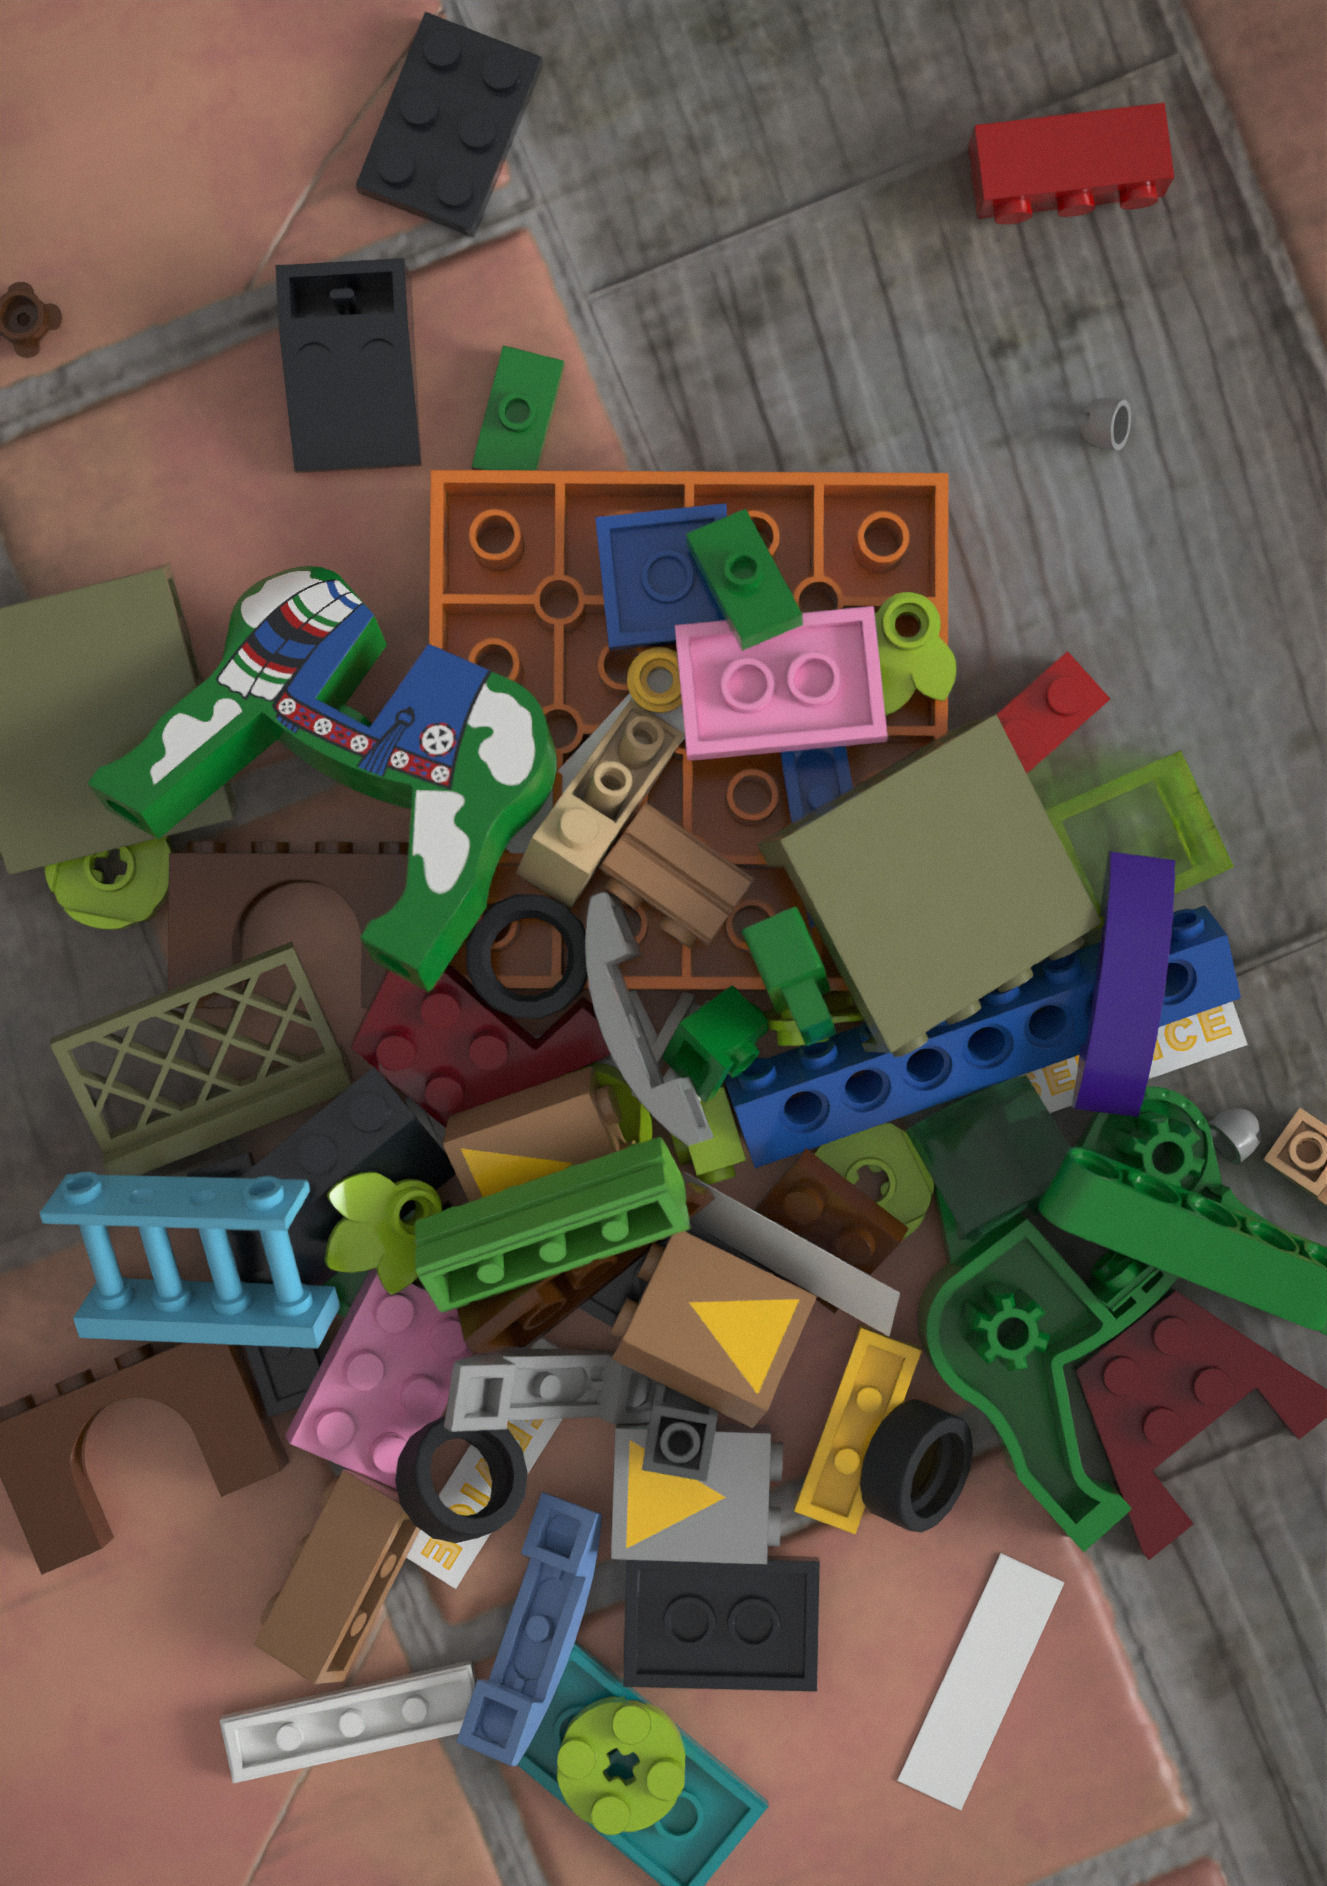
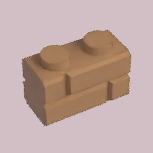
[600,803,754,948]

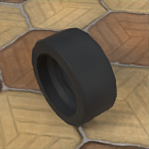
[466,894,588,1019]
[860,1399,973,1533]
[395,1415,528,1543]

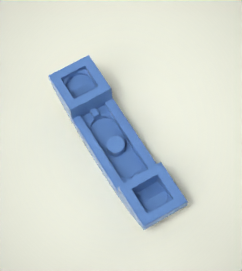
[456,1492,602,1766]

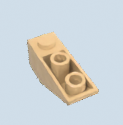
[516,700,685,909]

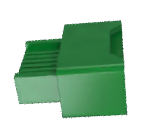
[741,907,836,1047]

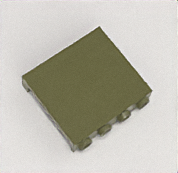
[0,563,239,875]
[757,714,1102,1057]

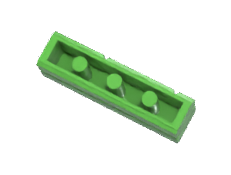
[415,1137,690,1313]

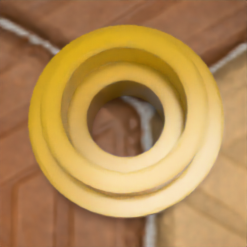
[627,647,682,713]

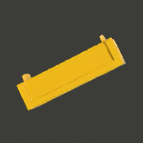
[793,1323,922,1534]

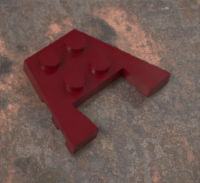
[351,913,611,1128]
[1073,1288,1327,1560]

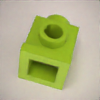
[671,1085,746,1185]

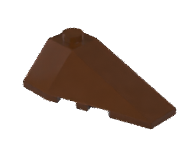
[457,1182,715,1353]

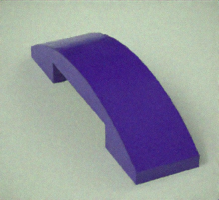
[1072,851,1175,1117]

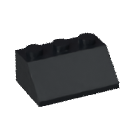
[239,1067,456,1286]

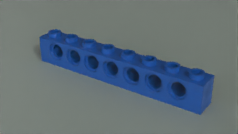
[724,905,1241,1168]

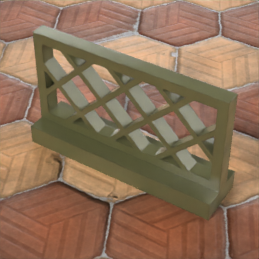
[50,941,353,1176]

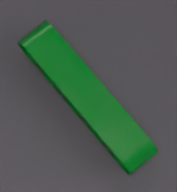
[1038,1147,1327,1331]

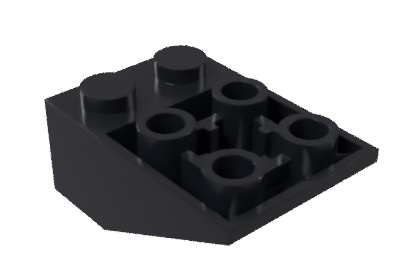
[275,258,422,473]

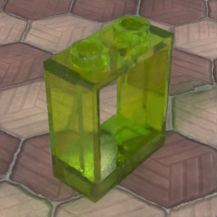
[1045,750,1234,932]

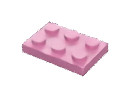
[675,606,887,761]
[285,1268,473,1489]

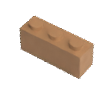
[254,1470,420,1684]

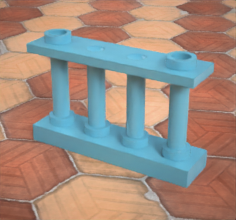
[40,1172,340,1348]

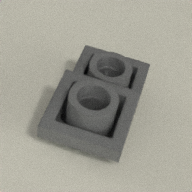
[642,1382,718,1482]

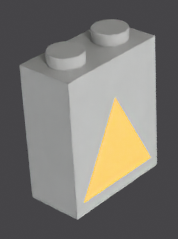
[611,1423,783,1564]

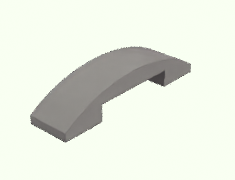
[585,892,714,1146]
[444,1349,657,1432]

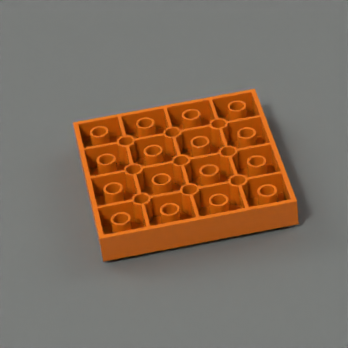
[429,470,948,992]

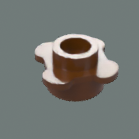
[0,282,62,358]

